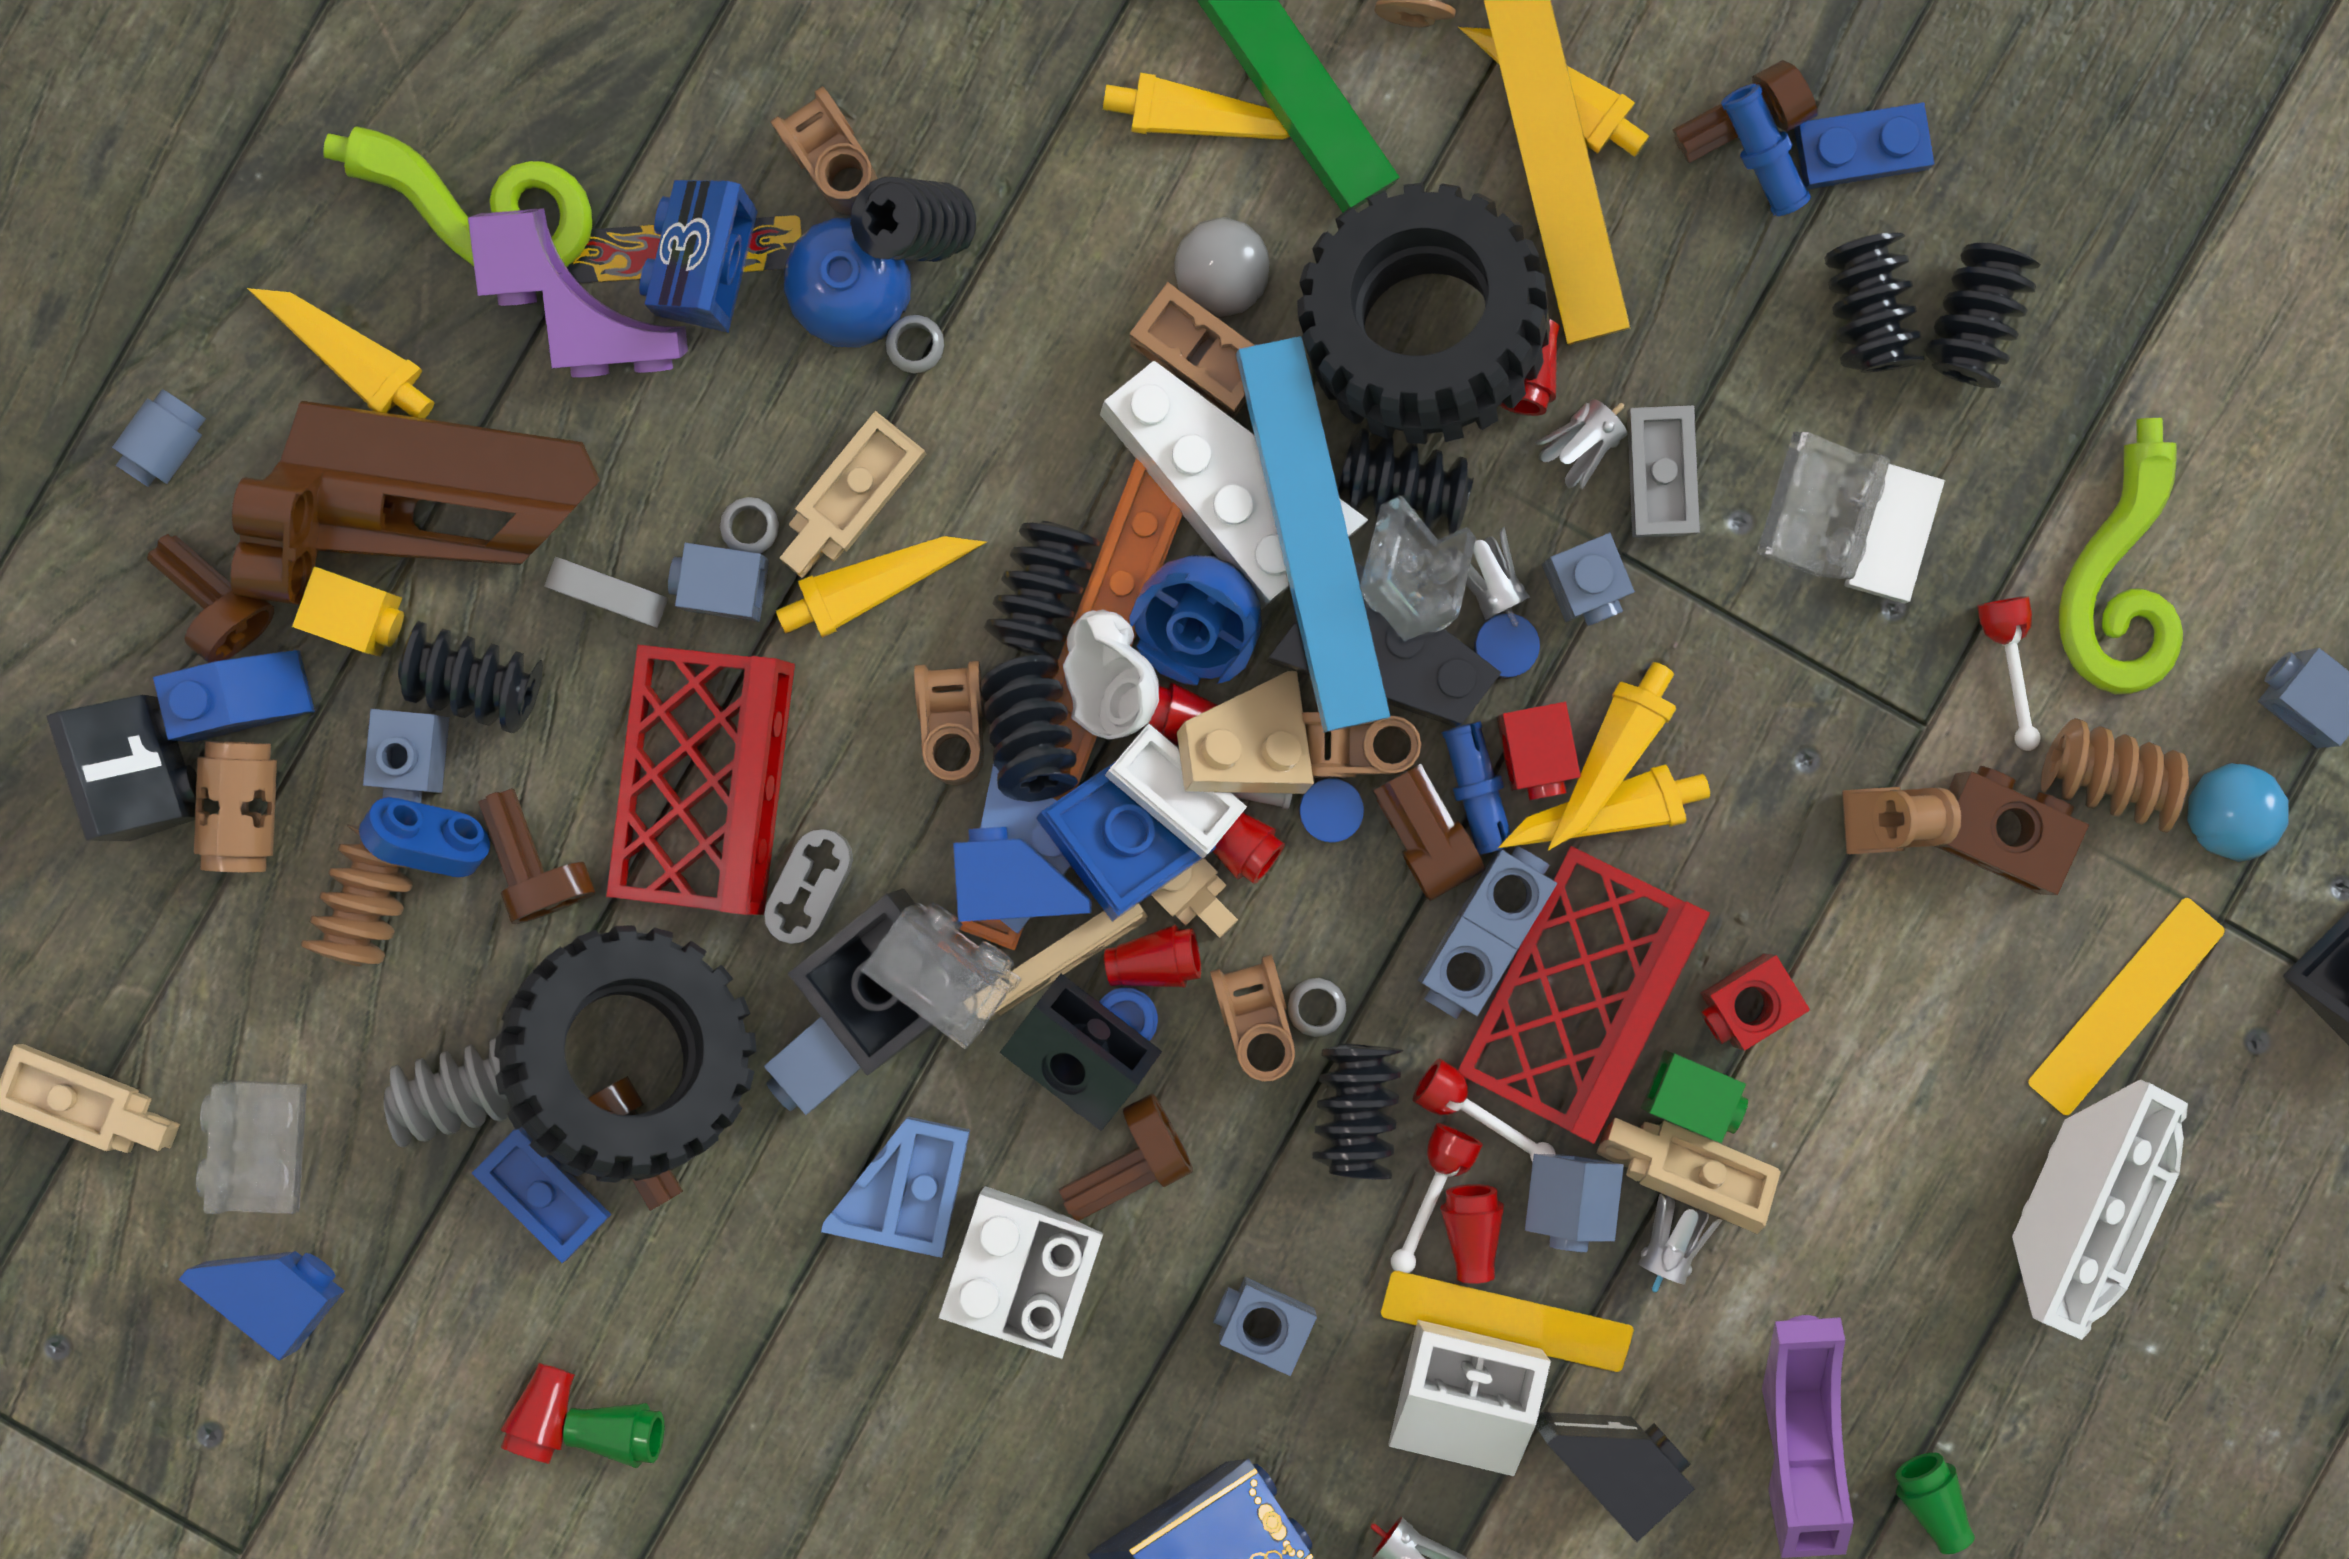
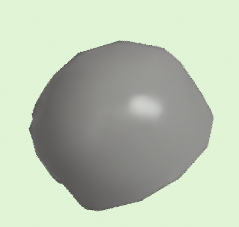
[1174,217,1270,317]

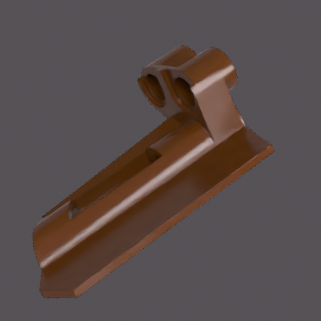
[230,401,600,605]

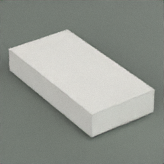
[1844,462,1945,604]
[1105,723,1247,858]

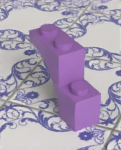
[468,208,688,377]
[1762,1315,1854,1558]

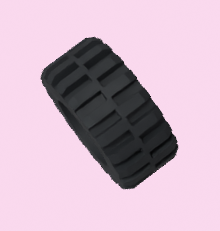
[1297,183,1550,444]
[494,925,756,1183]

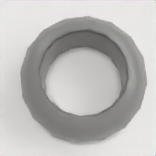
[885,315,945,374]
[720,497,779,554]
[1287,978,1346,1037]

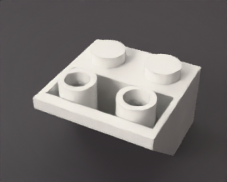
[939,1186,1103,1359]
[1388,1320,1551,1476]

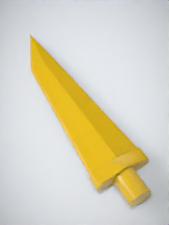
[1458,27,1650,157]
[1103,73,1290,140]
[247,288,434,419]
[776,536,987,637]
[1547,662,1676,851]
[1498,764,1710,848]

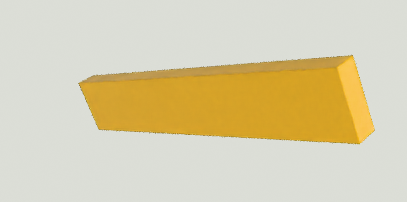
[1484,0,1631,345]

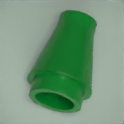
[563,1403,664,1468]
[1895,1452,1975,1554]

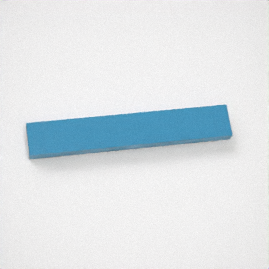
[1236,336,1390,733]

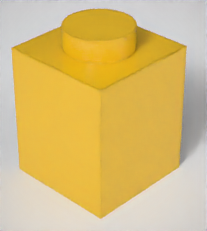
[292,566,404,657]

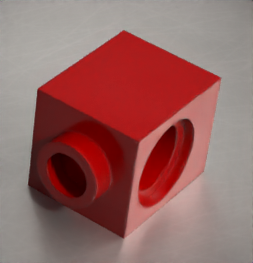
[1496,701,1581,800]
[1700,953,1810,1051]

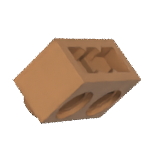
[1129,282,1255,420]

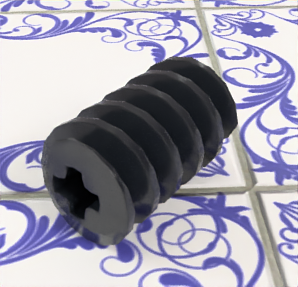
[850,176,976,262]
[1824,232,1925,373]
[1925,243,2041,388]
[1337,428,1474,539]
[984,521,1100,662]
[398,621,543,733]
[980,655,1078,802]
[1312,1044,1403,1180]

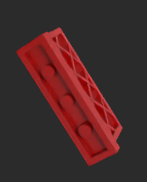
[606,644,795,915]
[1458,846,1710,1144]

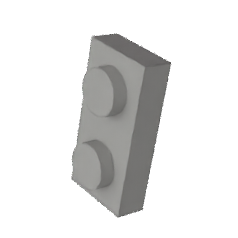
[1627,405,1700,538]

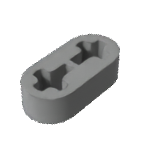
[544,557,668,628]
[764,829,853,944]

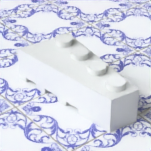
[1100,361,1368,610]

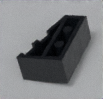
[1267,560,1502,727]

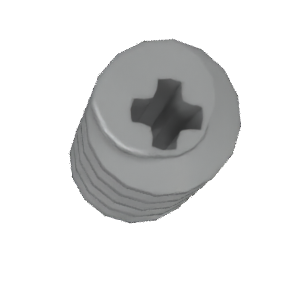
[383,1038,511,1148]

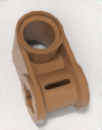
[770,86,878,215]
[914,660,984,785]
[1302,712,1421,778]
[1842,787,1961,854]
[1210,954,1295,1082]

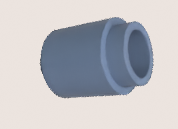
[112,389,206,487]

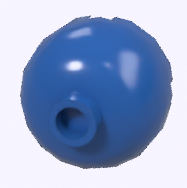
[784,218,911,348]
[1129,555,1262,685]

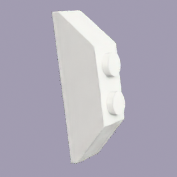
[2012,1080,2188,1340]

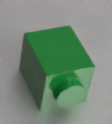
[1641,1050,1748,1144]

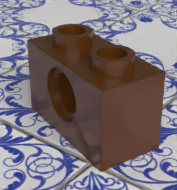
[1934,766,2089,895]

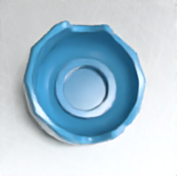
[2187,763,2289,862]

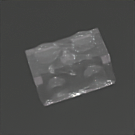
[1756,432,1890,579]
[1360,496,1476,641]
[861,902,1022,1049]
[196,1080,307,1214]

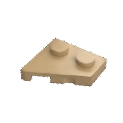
[1177,671,1314,794]

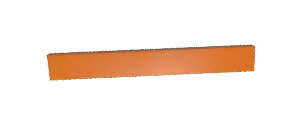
[955,458,1183,951]

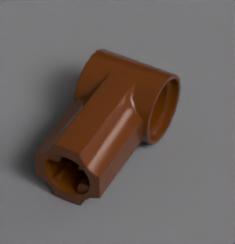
[1373,764,1486,901]

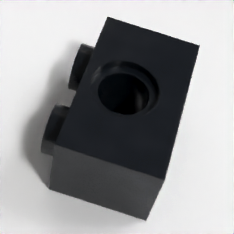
[999,973,1162,1131]

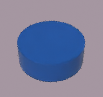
[1474,613,1540,678]
[1299,779,1364,842]
[1099,987,1158,1041]

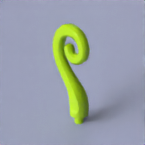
[323,126,592,267]
[2059,418,2183,695]

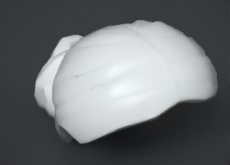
[1063,609,1159,740]

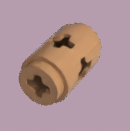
[194,741,277,873]

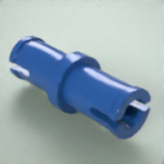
[1721,84,1811,216]
[1441,721,1511,855]

